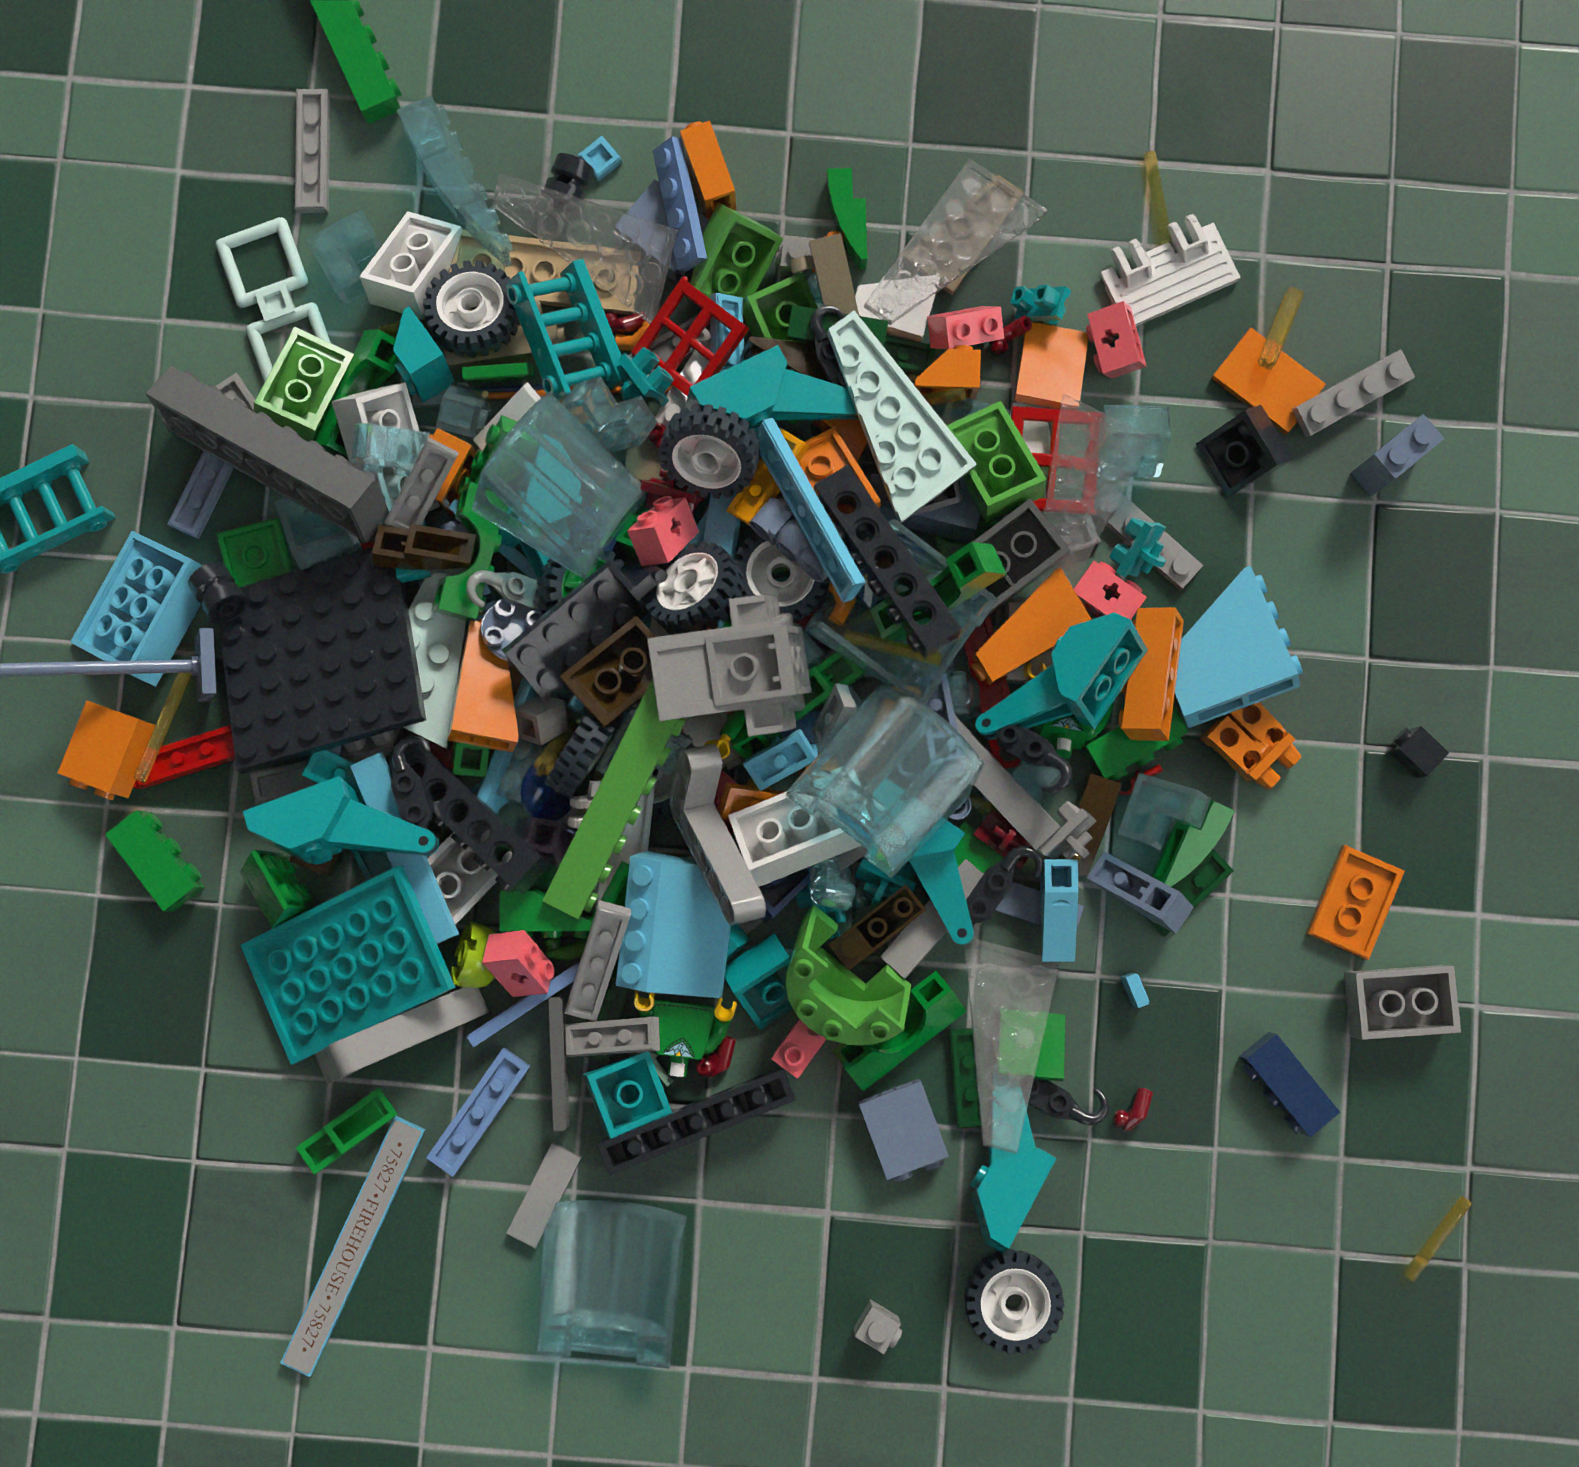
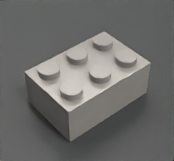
[1344,965,1461,1040]

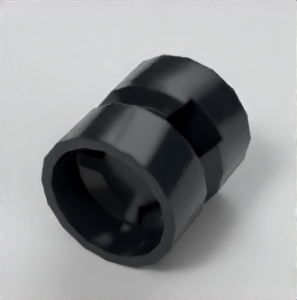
[541,153,595,213]
[188,562,248,624]

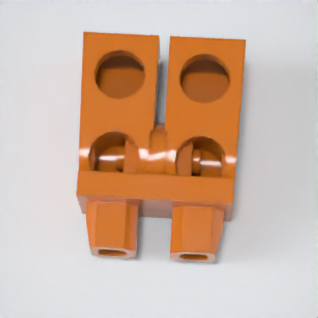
[1199,702,1302,790]

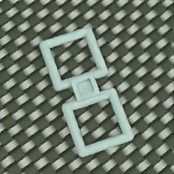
[216,217,331,383]

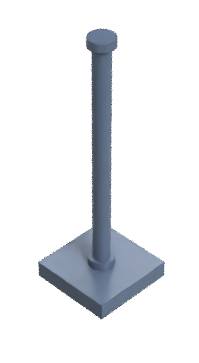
[0,628,216,702]

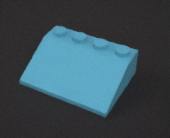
[70,531,203,687]
[616,851,731,998]

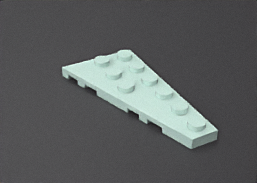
[827,311,977,525]
[404,567,467,750]

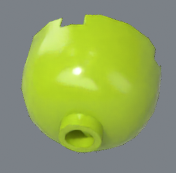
[451,921,497,989]

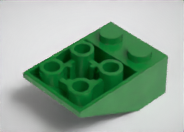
[240,849,314,928]
[499,890,593,938]

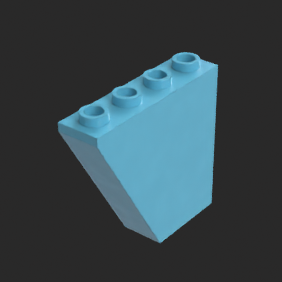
[1175,565,1303,728]

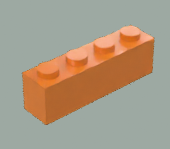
[1119,607,1184,741]

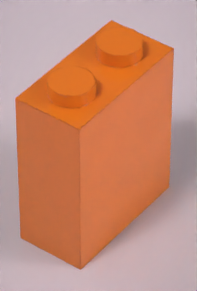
[680,121,737,220]
[58,700,157,800]

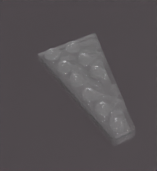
[965,938,1060,1154]

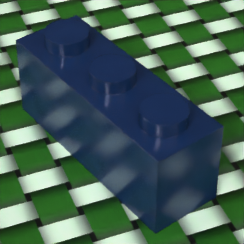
[1239,1032,1340,1137]

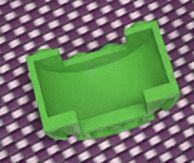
[786,904,911,1045]

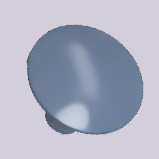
[481,599,544,661]

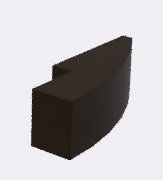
[372,524,476,570]
[1058,774,1122,877]

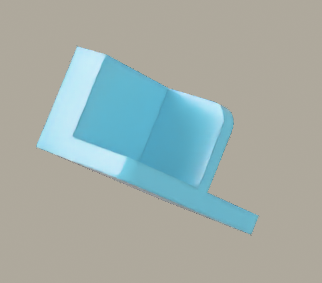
[743,729,819,791]

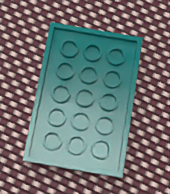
[240,865,455,1065]

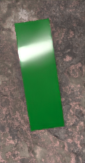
[826,168,868,270]
[795,646,868,722]
[1152,797,1235,887]
[296,1088,398,1175]

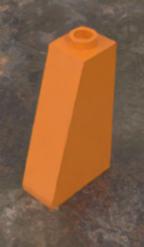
[972,567,1092,685]
[447,619,519,753]

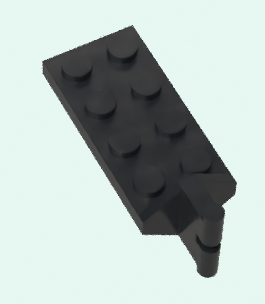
[501,556,668,702]

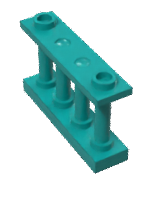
[505,259,630,405]
[0,444,116,574]

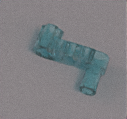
[809,855,855,910]

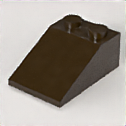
[560,616,655,728]

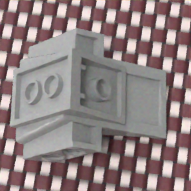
[648,594,811,736]

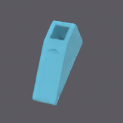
[1040,859,1078,962]

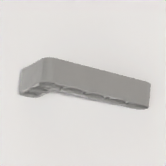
[669,744,766,925]
[314,987,489,1085]

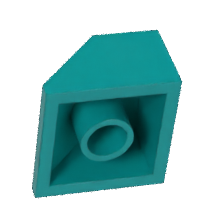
[393,306,455,403]
[724,933,793,1030]
[582,1052,672,1139]

